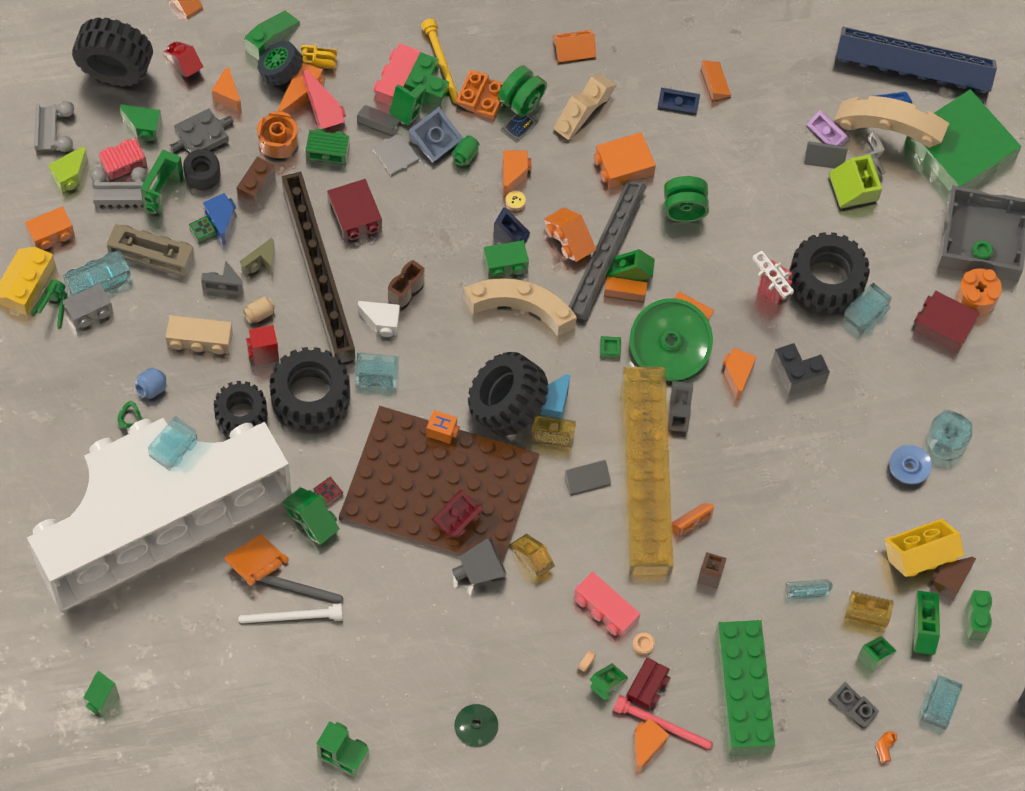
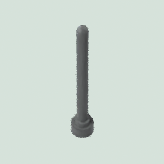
[241,575,343,603]

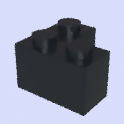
[772,343,830,395]

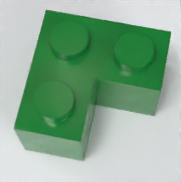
[405,52,449,109]
[281,487,340,545]
[316,721,369,777]

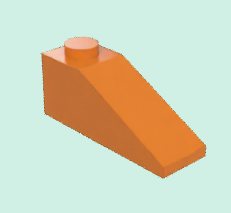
[277,63,325,115]

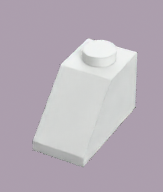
[358,301,400,337]

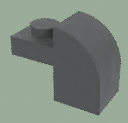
[667,381,693,432]

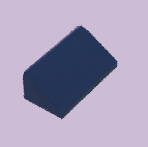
[658,87,700,114]

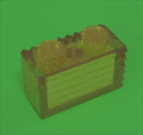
[531,415,576,449]
[845,591,894,628]

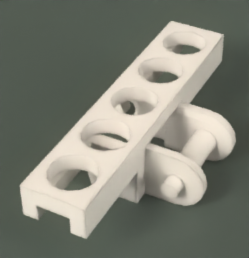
[752,251,794,299]

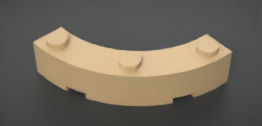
[834,96,949,148]
[463,279,577,337]

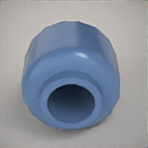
[135,368,166,399]

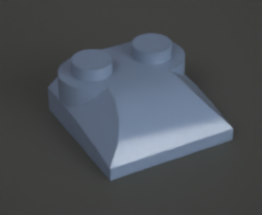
[407,107,463,163]

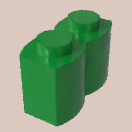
[966,590,992,641]

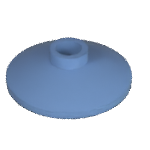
[889,445,932,484]

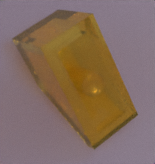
[510,533,555,578]

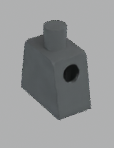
[452,537,507,584]

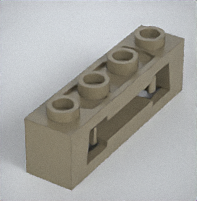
[107,224,194,276]

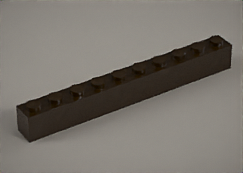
[282,172,355,363]

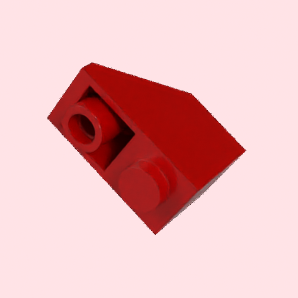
[163,41,204,77]

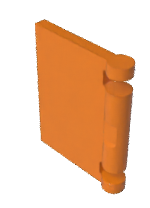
[224,534,289,586]

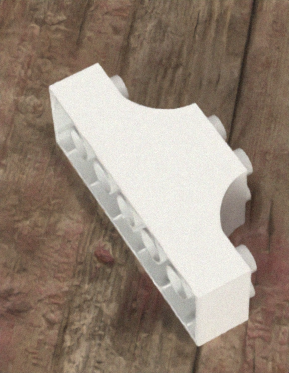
[27,418,292,612]

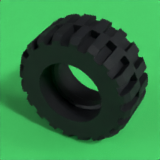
[72,17,153,87]
[789,232,870,314]
[269,347,350,431]
[468,352,549,436]

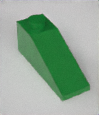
[244,10,300,60]
[913,590,940,655]

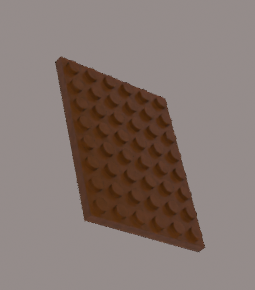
[339,405,540,564]

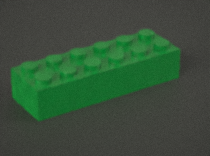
[716,620,775,756]

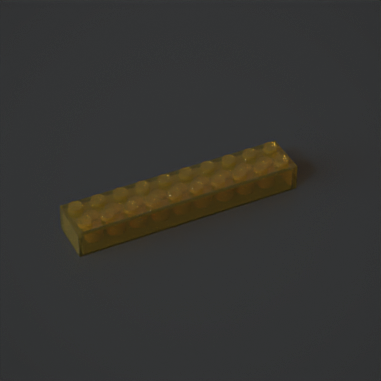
[622,367,673,575]

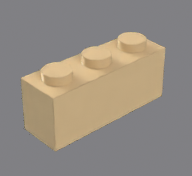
[166,315,233,354]

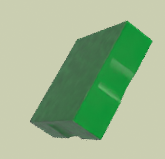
[905,89,1022,191]

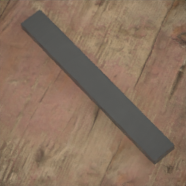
[569,181,647,320]

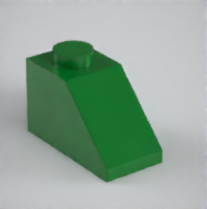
[120,104,162,141]
[606,249,655,281]
[83,671,120,718]

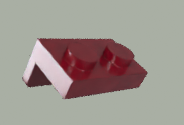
[431,489,484,538]

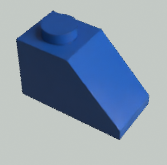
[203,193,236,244]

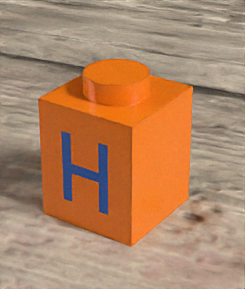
[426,410,460,444]

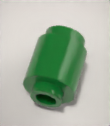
[452,135,480,166]

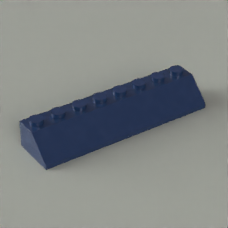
[836,26,997,93]

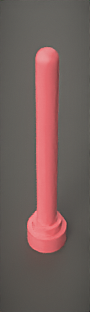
[613,695,713,749]

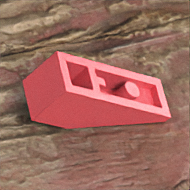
[301,70,346,129]

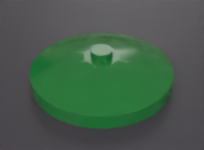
[630,298,713,382]

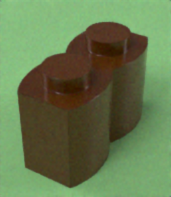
[388,260,425,308]

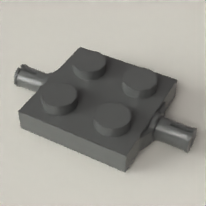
[169,108,234,153]

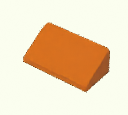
[701,60,731,101]
[604,276,647,302]
[670,503,714,536]

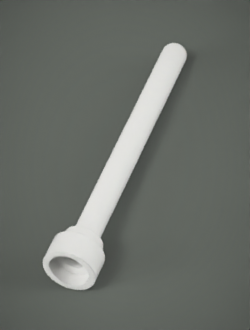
[238,603,343,623]

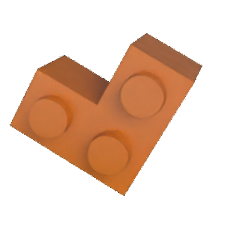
[544,207,596,262]

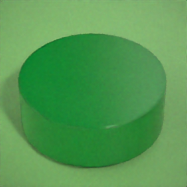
[972,240,993,260]

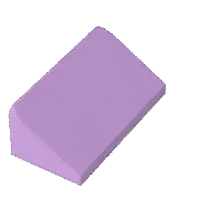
[806,110,850,146]

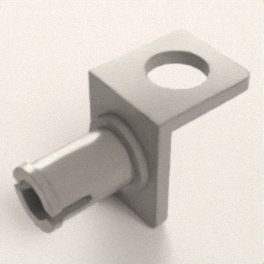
[863,130,885,177]

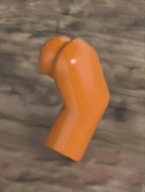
[876,731,897,764]

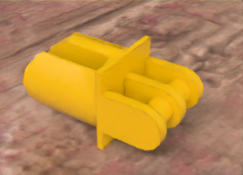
[301,43,338,69]

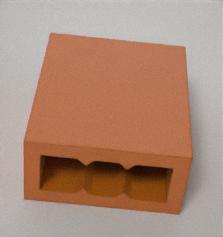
[593,132,656,189]

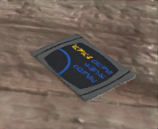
[500,113,539,143]

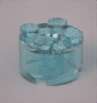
[926,410,973,460]

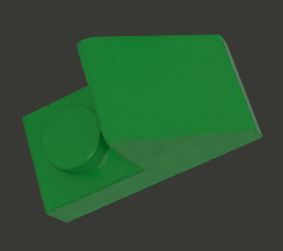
[589,663,628,701]

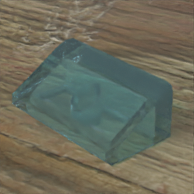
[786,579,833,598]

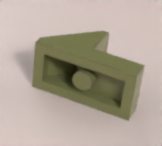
[239,238,275,276]

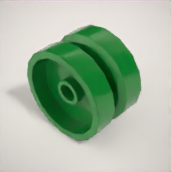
[498,65,547,117]
[664,176,709,222]

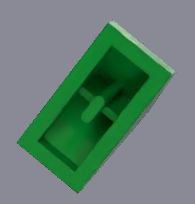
[857,636,896,673]

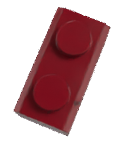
[626,657,671,712]

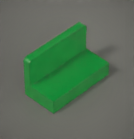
[389,84,426,125]

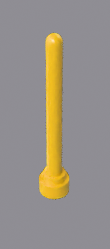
[421,18,458,104]

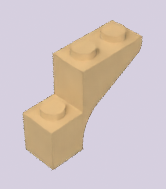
[553,74,616,140]

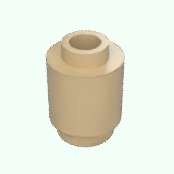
[243,296,275,324]

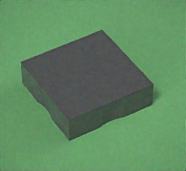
[938,185,1025,282]

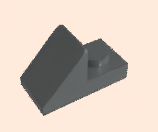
[201,261,244,294]

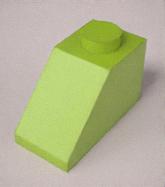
[48,146,88,193]

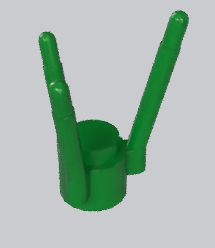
[31,280,67,328]

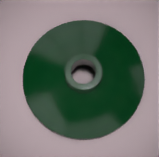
[454,704,498,747]

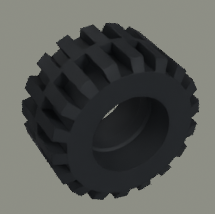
[213,381,268,436]

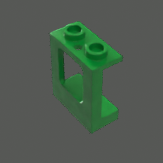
[140,149,184,215]

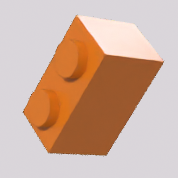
[25,206,75,249]

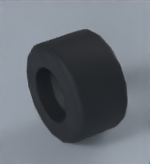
[183,149,220,189]

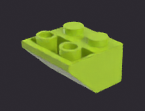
[829,154,882,208]

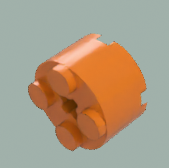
[257,111,298,158]
[956,269,1002,316]

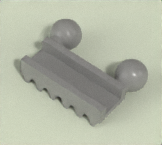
[34,101,74,152]
[90,167,148,207]

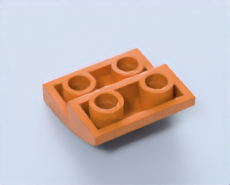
[456,70,503,120]

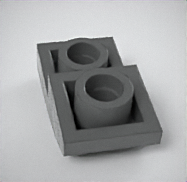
[829,682,880,727]

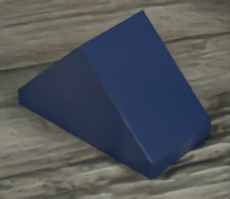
[493,207,530,243]

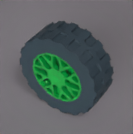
[257,41,303,86]

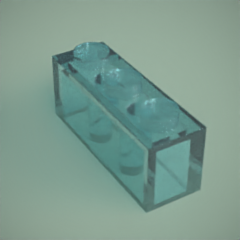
[63,250,132,296]

